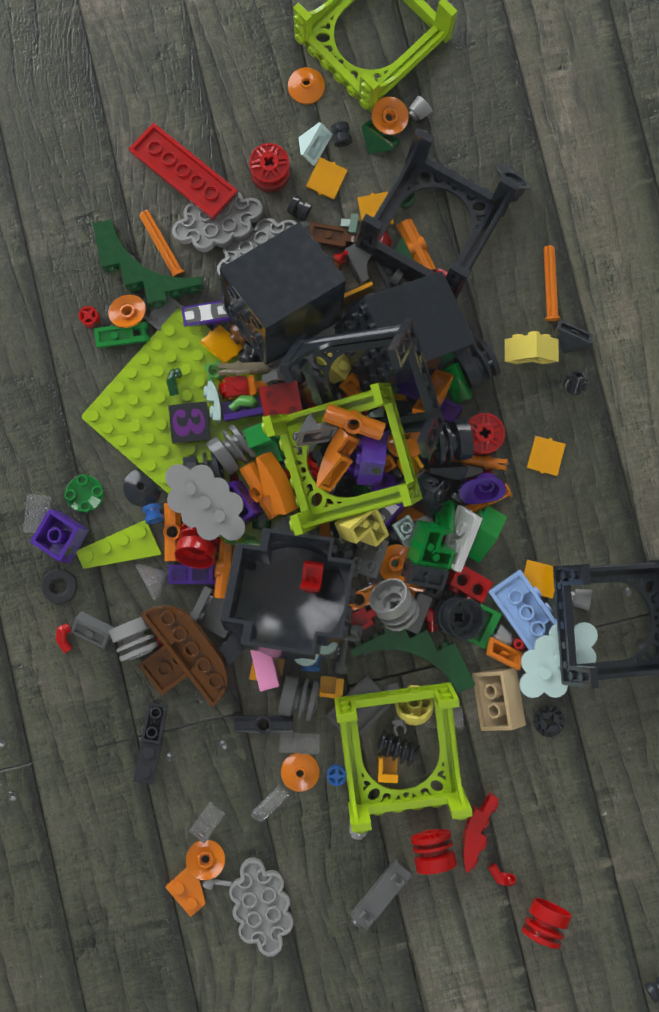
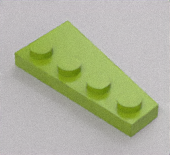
[76,520,162,569]

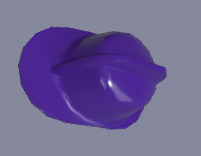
[459,473,506,504]

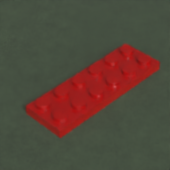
[128,122,238,220]

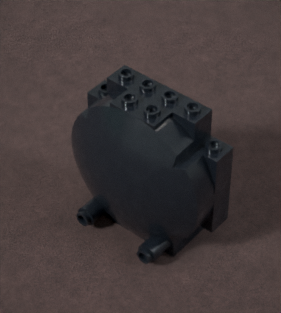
[220,528,358,660]

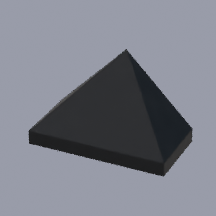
[555,320,593,353]

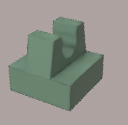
[340,213,362,235]

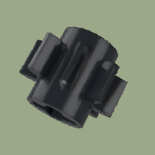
[564,371,589,395]

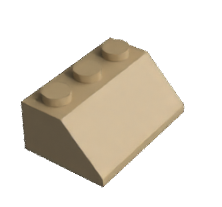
[472,668,526,731]

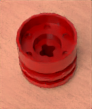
[249,143,290,193]
[468,413,505,456]
[174,522,221,569]
[410,829,457,875]
[521,897,573,949]

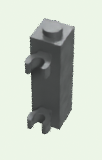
[351,858,412,931]

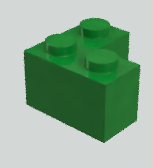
[243,423,286,465]
[468,505,507,563]
[407,520,456,569]

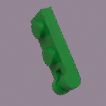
[94,322,150,348]

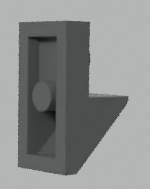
[296,414,338,446]

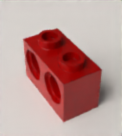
[445,566,493,603]

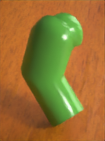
[228,395,258,412]

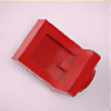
[219,376,249,400]
[300,561,324,593]

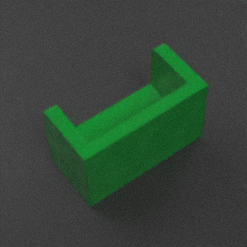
[467,603,502,649]

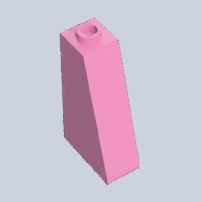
[250,650,283,692]

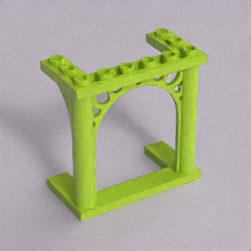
[293,0,457,113]
[262,383,423,536]
[334,682,472,834]

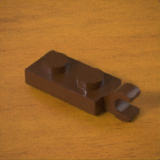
[310,222,358,249]

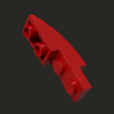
[462,792,499,873]

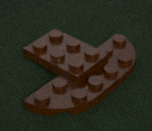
[138,605,228,707]

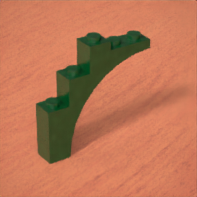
[92,219,204,309]
[350,624,475,694]

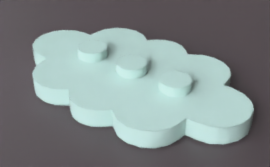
[519,622,598,698]

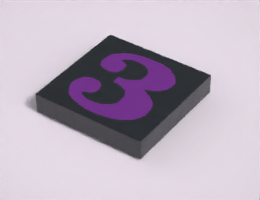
[168,401,211,444]

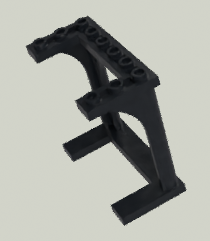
[355,128,520,299]
[279,318,445,468]
[553,560,659,689]

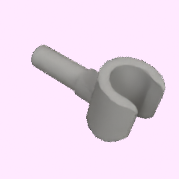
[203,878,231,890]

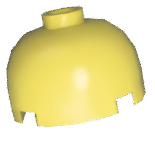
[395,685,434,726]

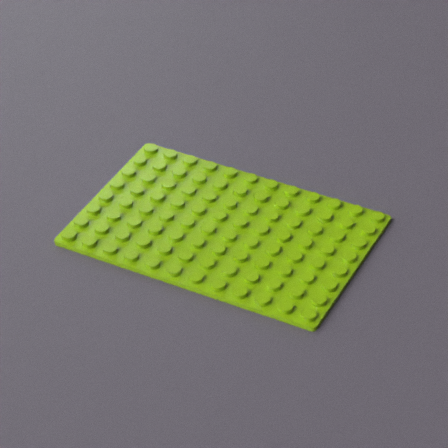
[82,306,314,546]

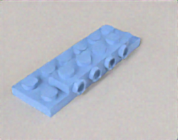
[488,570,557,650]

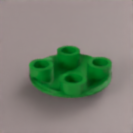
[64,474,104,513]

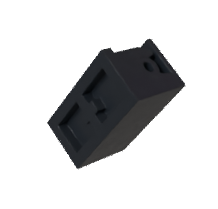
[412,471,445,518]
[401,557,449,590]

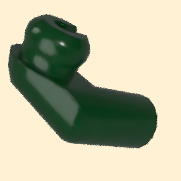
[166,368,182,396]

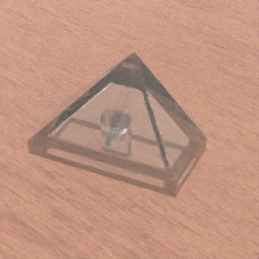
[135,564,167,600]

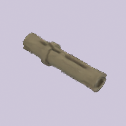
[218,361,273,376]

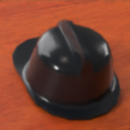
[495,163,532,202]

